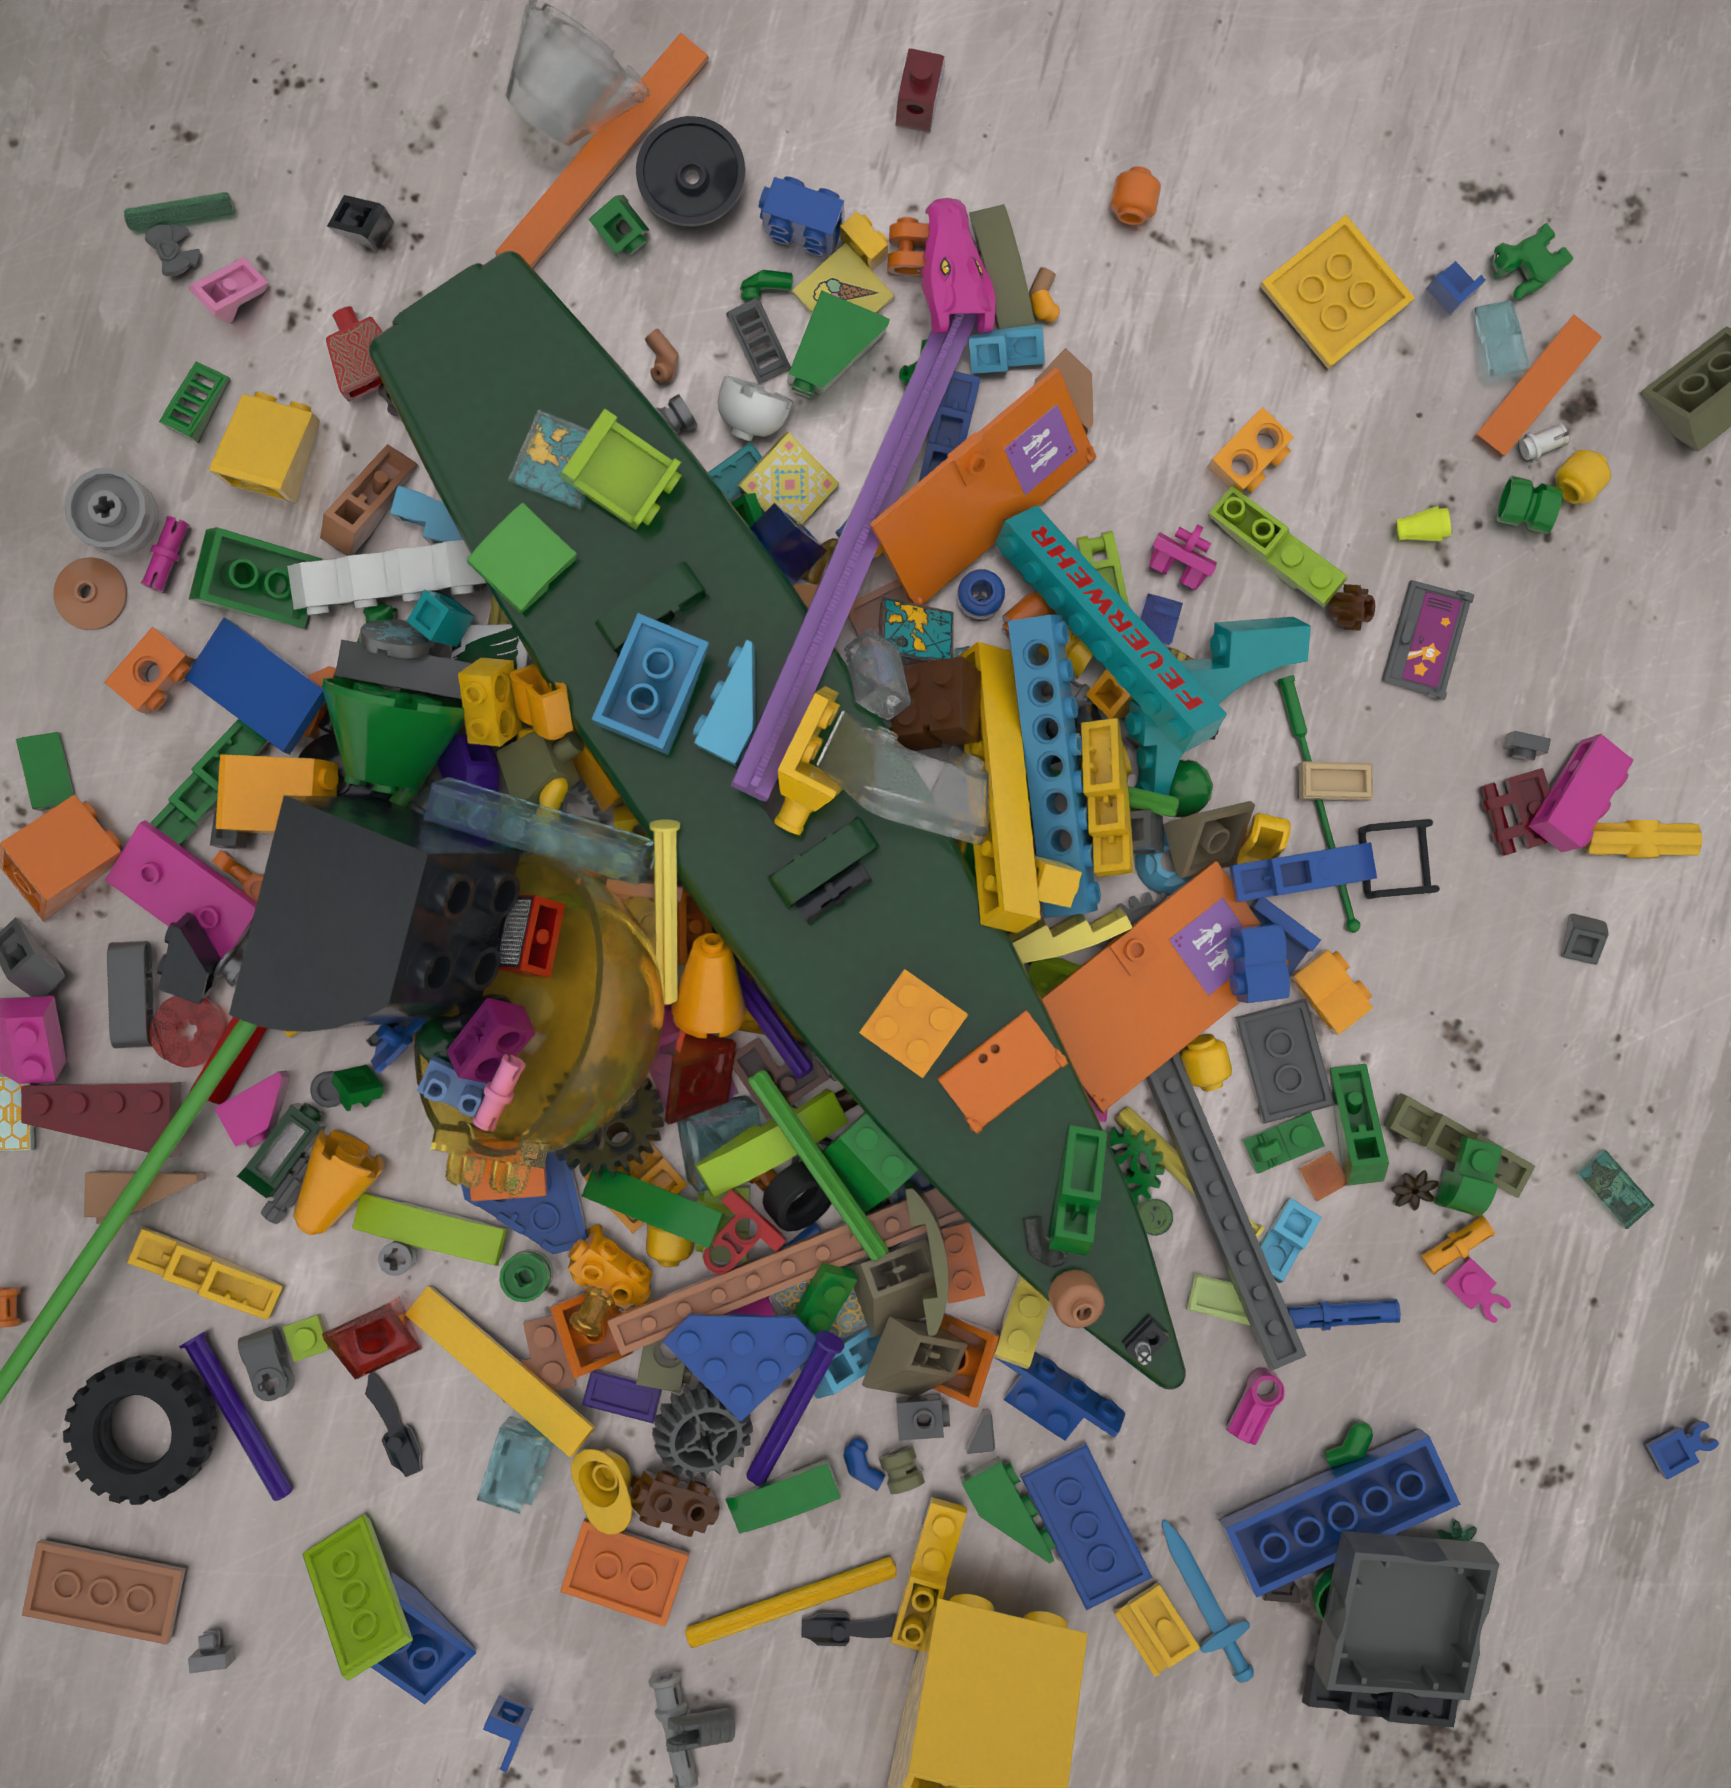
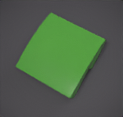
[467,502,577,614]

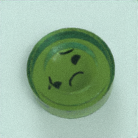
[1137,1198,1173,1236]

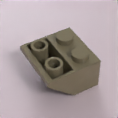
[846,1239,936,1337]
[862,1316,968,1396]

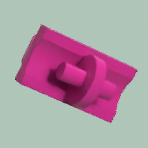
[1149,524,1217,590]

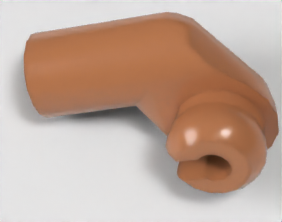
[645,329,679,384]

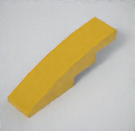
[1081,718,1134,877]
[127,1226,283,1321]

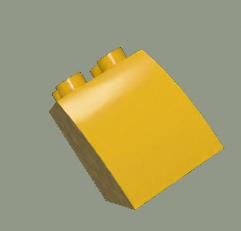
[887,1594,1088,1788]

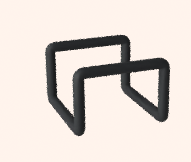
[1359,819,1440,899]

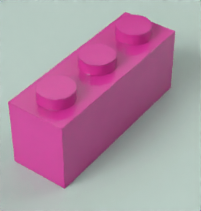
[1529,734,1634,852]

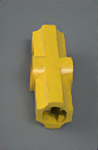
[1584,820,1702,858]

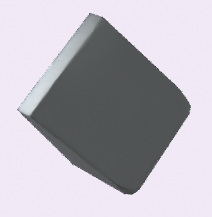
[1561,914,1609,965]
[966,1408,995,1454]

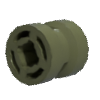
[879,1445,925,1494]

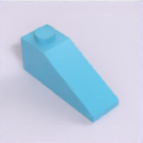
[799,1326,882,1399]

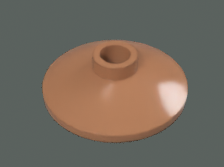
[53,557,127,630]

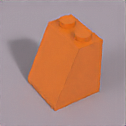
[0,794,121,922]

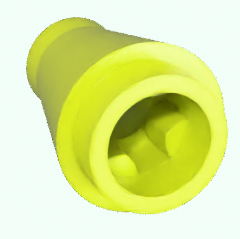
[1396,505,1451,542]

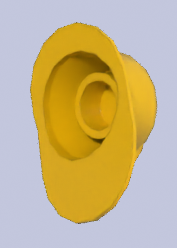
[571,1448,633,1535]

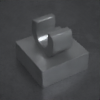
[188,1629,235,1673]

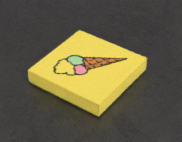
[792,243,895,315]

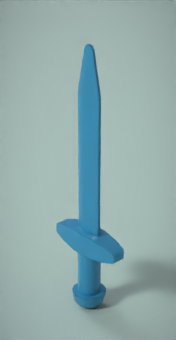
[1162,1520,1254,1683]

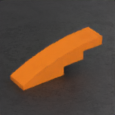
[1476,314,1602,456]

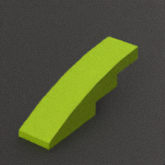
[695,1089,849,1197]
[352,1193,507,1266]

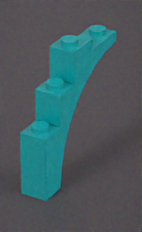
[1125,616,1311,795]

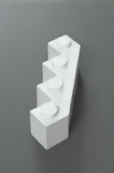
[287,540,486,615]

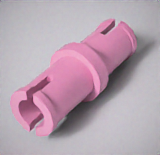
[472,1054,526,1132]

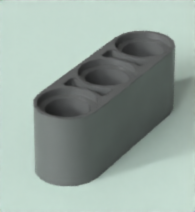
[107,941,155,1049]

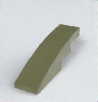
[1384,1093,1535,1198]

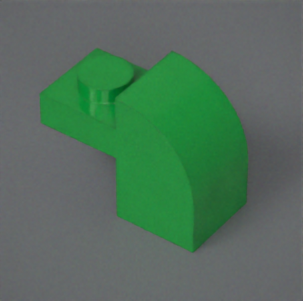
[1435,1136,1502,1216]

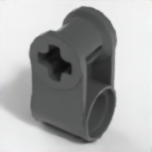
[238,1326,295,1402]

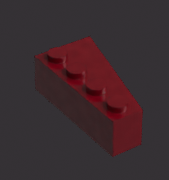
[21,1082,182,1158]

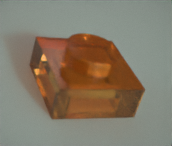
[1297,1151,1347,1201]

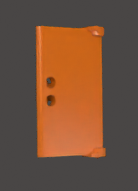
[937,1010,1069,1134]

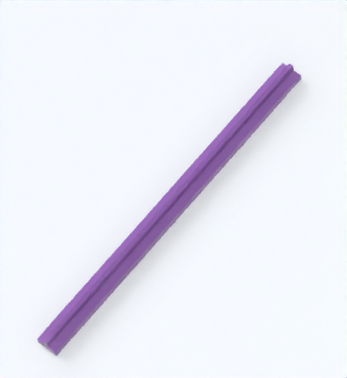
[730,314,977,802]

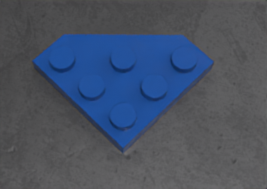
[456,1141,588,1254]
[662,1313,817,1422]

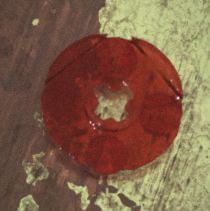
[149,996,226,1068]

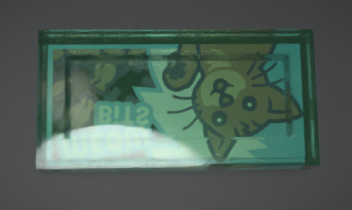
[1576,1149,1655,1229]

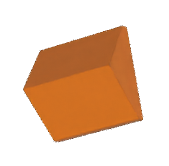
[550,1289,633,1378]
[933,1313,999,1408]

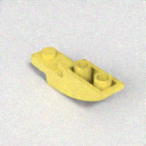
[993,1274,1050,1369]

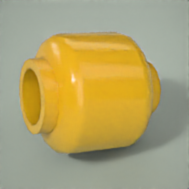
[1555,449,1611,504]
[1180,1034,1232,1091]
[646,1224,694,1267]

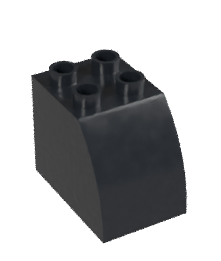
[229,795,520,1032]

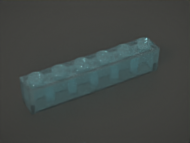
[424,777,654,885]

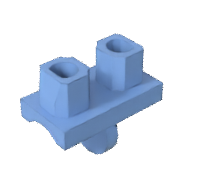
[417,1056,486,1117]

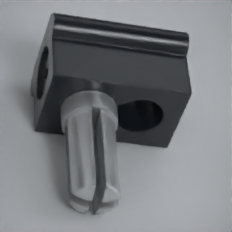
[1122,1314,1171,1365]

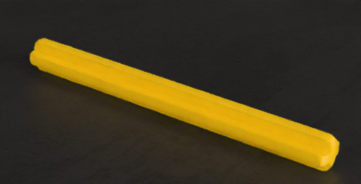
[685,1557,897,1648]

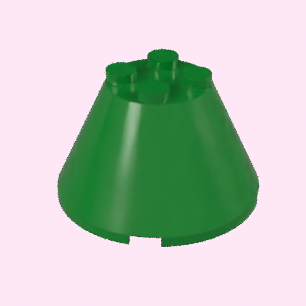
[322,677,465,794]

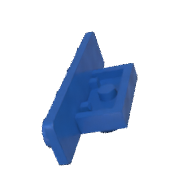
[994,1352,1126,1441]

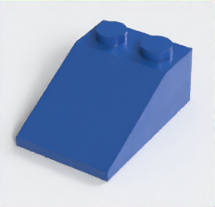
[371,1571,476,1705]

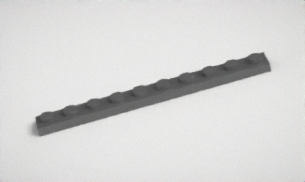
[1146,1053,1307,1371]

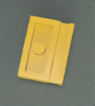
[1114,1582,1200,1677]

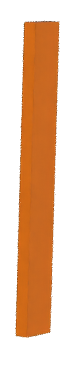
[495,32,709,268]

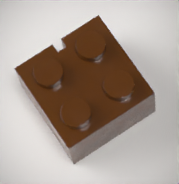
[892,656,981,751]

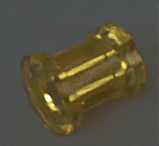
[569,1286,615,1337]

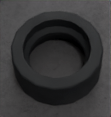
[762,1161,832,1232]

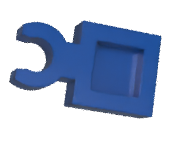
[1645,1421,1719,1480]

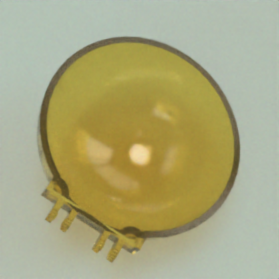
[414,854,665,1196]

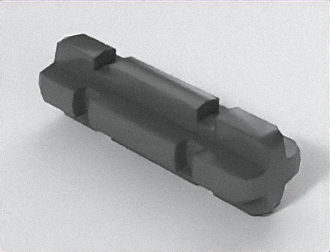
[261,1156,309,1224]

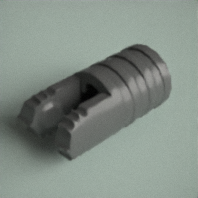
[666,1708,735,1753]

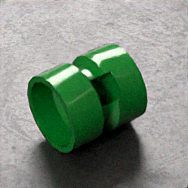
[1497,475,1563,534]
[499,1249,554,1302]

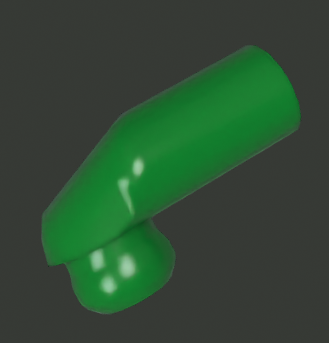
[740,269,793,303]

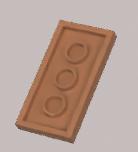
[22,1539,186,1645]

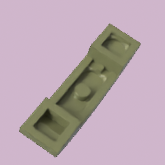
[969,204,1035,330]
[905,1180,949,1336]

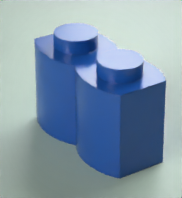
[1226,923,1290,1003]

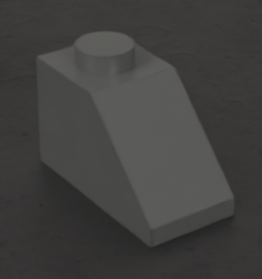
[0,917,65,997]

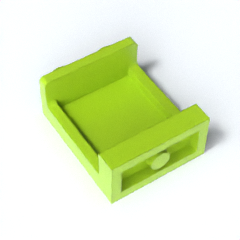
[559,408,682,530]

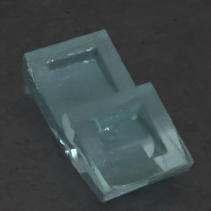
[1474,300,1529,377]

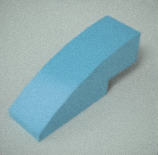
[390,485,463,544]

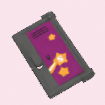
[1382,580,1474,700]

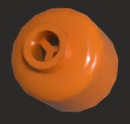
[1111,166,1161,225]

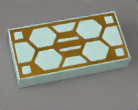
[0,1077,35,1151]

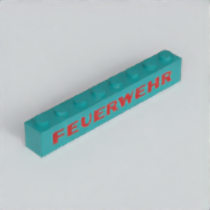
[995,505,1227,754]

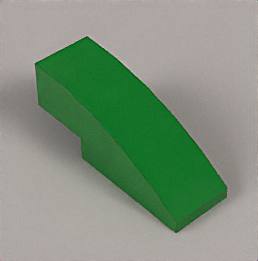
[1049,1125,1107,1256]
[725,1458,841,1534]

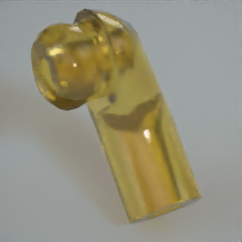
[802,538,839,585]

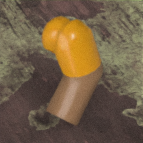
[1029,267,1060,323]

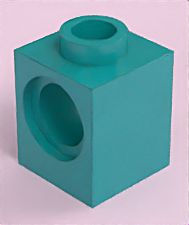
[406,590,475,647]

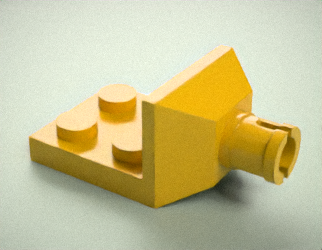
[774,686,846,835]

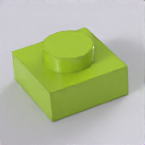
[282,1314,332,1362]

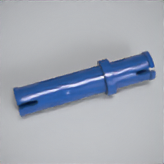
[1286,1299,1401,1331]

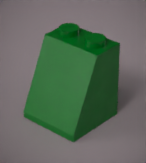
[787,290,890,398]
[822,1111,918,1213]

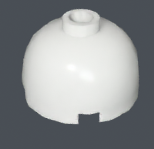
[717,376,793,441]

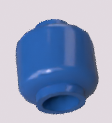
[957,569,1005,619]

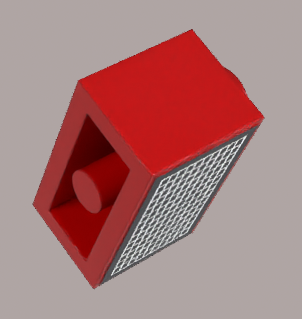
[497,895,565,978]

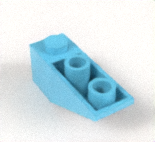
[692,640,756,767]

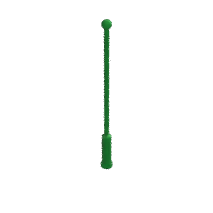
[1277,675,1361,933]

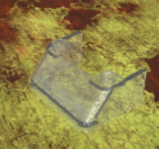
[816,710,989,845]

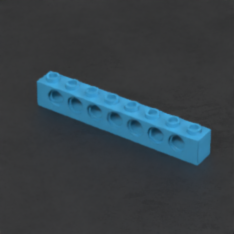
[1008,614,1101,918]

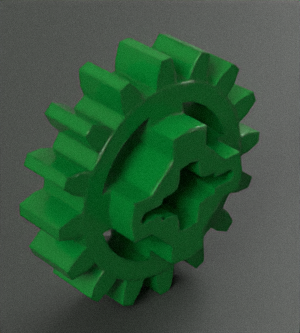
[1107,1125,1165,1206]

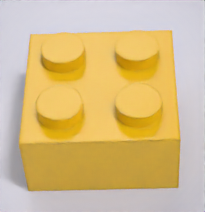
[840,211,888,271]

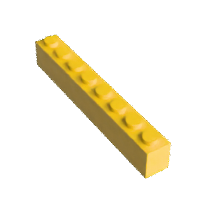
[957,641,1041,933]

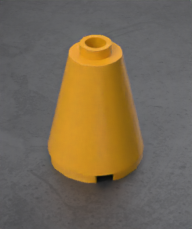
[671,933,746,1038]
[293,1130,385,1235]

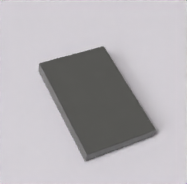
[1234,999,1335,1124]

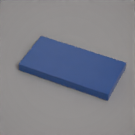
[185,617,325,755]
[1020,1442,1153,1611]

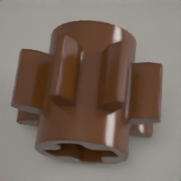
[1329,584,1376,631]

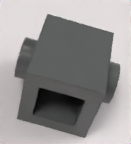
[896,1395,950,1441]

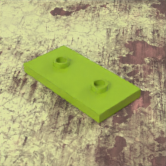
[302,1514,413,1681]

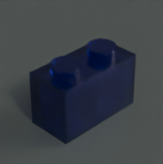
[750,503,827,582]

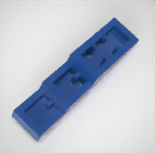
[919,371,981,481]

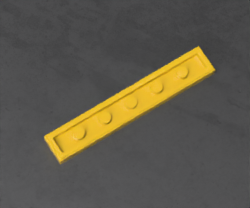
[405,1286,596,1457]

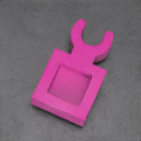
[1442,1257,1511,1323]

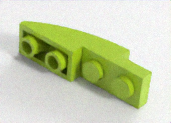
[1209,486,1347,608]

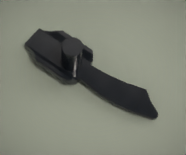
[365,1373,422,1477]
[801,1613,896,1646]

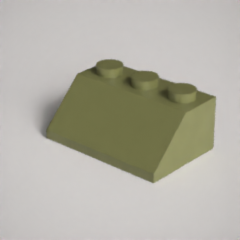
[1641,326,1731,451]

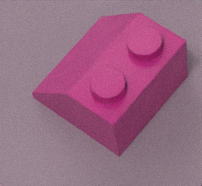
[0,996,67,1084]

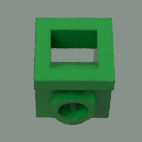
[588,195,650,255]

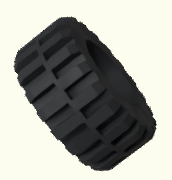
[63,1355,217,1505]

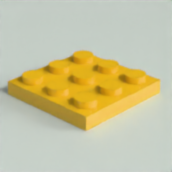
[1260,214,1415,369]

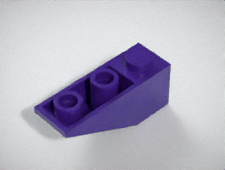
[437,734,500,845]

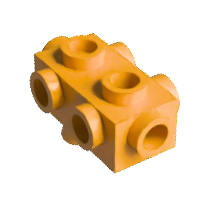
[567,1225,653,1311]

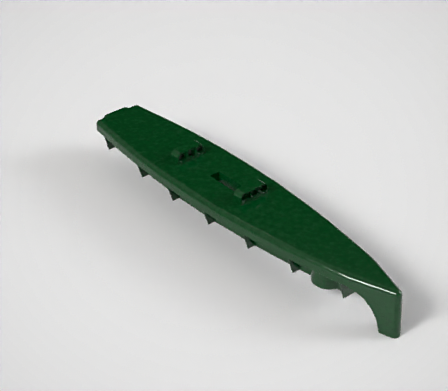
[369,251,1186,1390]

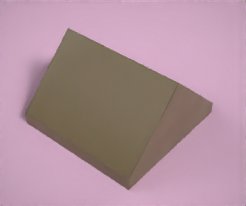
[1163,801,1255,878]

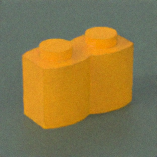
[510,664,574,740]
[1289,949,1373,1035]

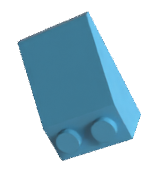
[592,613,710,755]

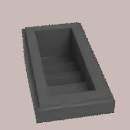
[726,298,791,384]

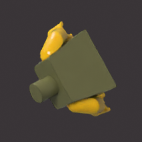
[496,728,584,843]

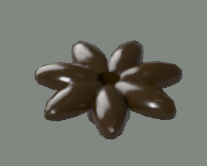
[1391,1170,1439,1211]

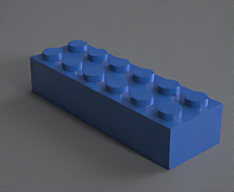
[1219,1429,1461,1598]

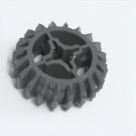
[652,1381,753,1479]

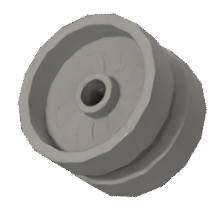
[65,468,159,556]

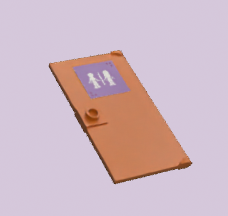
[869,367,1097,607]
[1041,861,1289,1113]

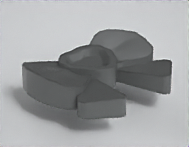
[145,223,200,276]

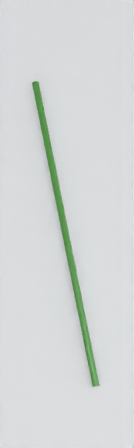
[0,764,436,1405]

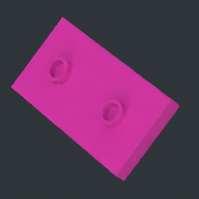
[105,820,257,959]

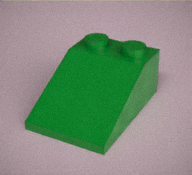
[188,527,322,629]

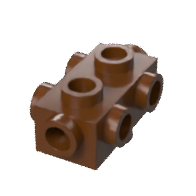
[630,1469,719,1537]

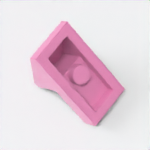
[189,257,269,323]

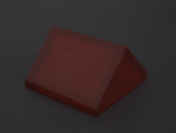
[664,1030,736,1125]
[322,1296,422,1380]

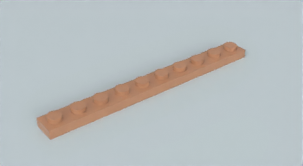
[607,1187,963,1356]

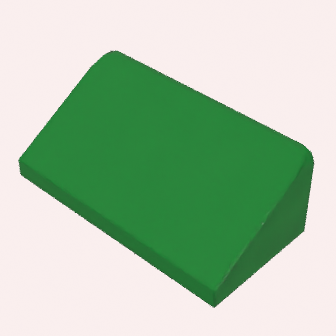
[16,732,74,811]

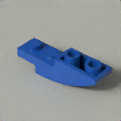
[1229,842,1377,902]

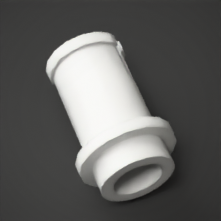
[1519,423,1569,461]

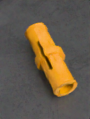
[1420,1215,1495,1275]

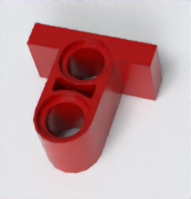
[703,1188,787,1274]

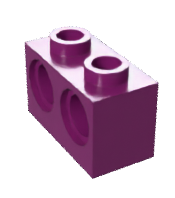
[446,998,536,1083]

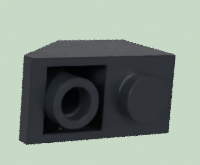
[157,912,221,1004]

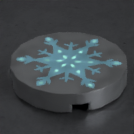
[359,619,435,659]

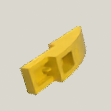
[890,1497,967,1651]

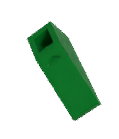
[960,1456,1056,1564]

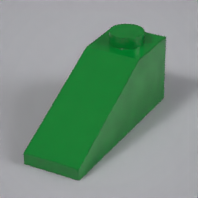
[1329,1064,1389,1186]

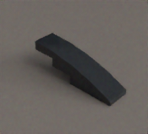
[1302,1665,1458,1728]

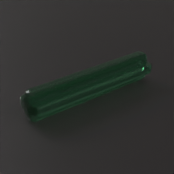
[124,192,233,230]

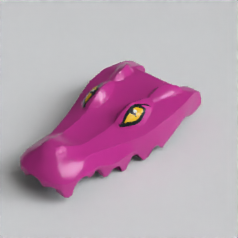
[921,198,996,334]

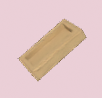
[1298,761,1373,801]

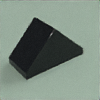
[327,195,394,254]

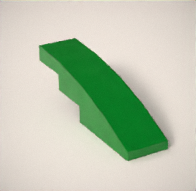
[150,719,269,846]
[581,1169,725,1249]

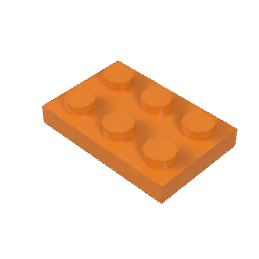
[560,1518,690,1627]

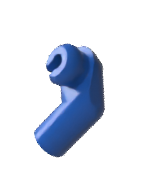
[843,1438,886,1491]

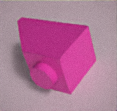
[214,1070,290,1149]

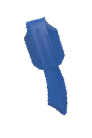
[371,1019,429,1074]

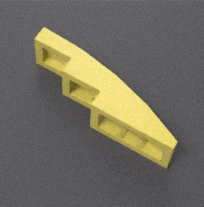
[1008,907,1133,963]

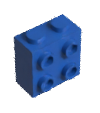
[758,176,845,256]

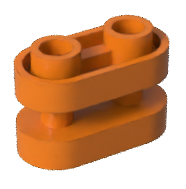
[887,217,930,277]

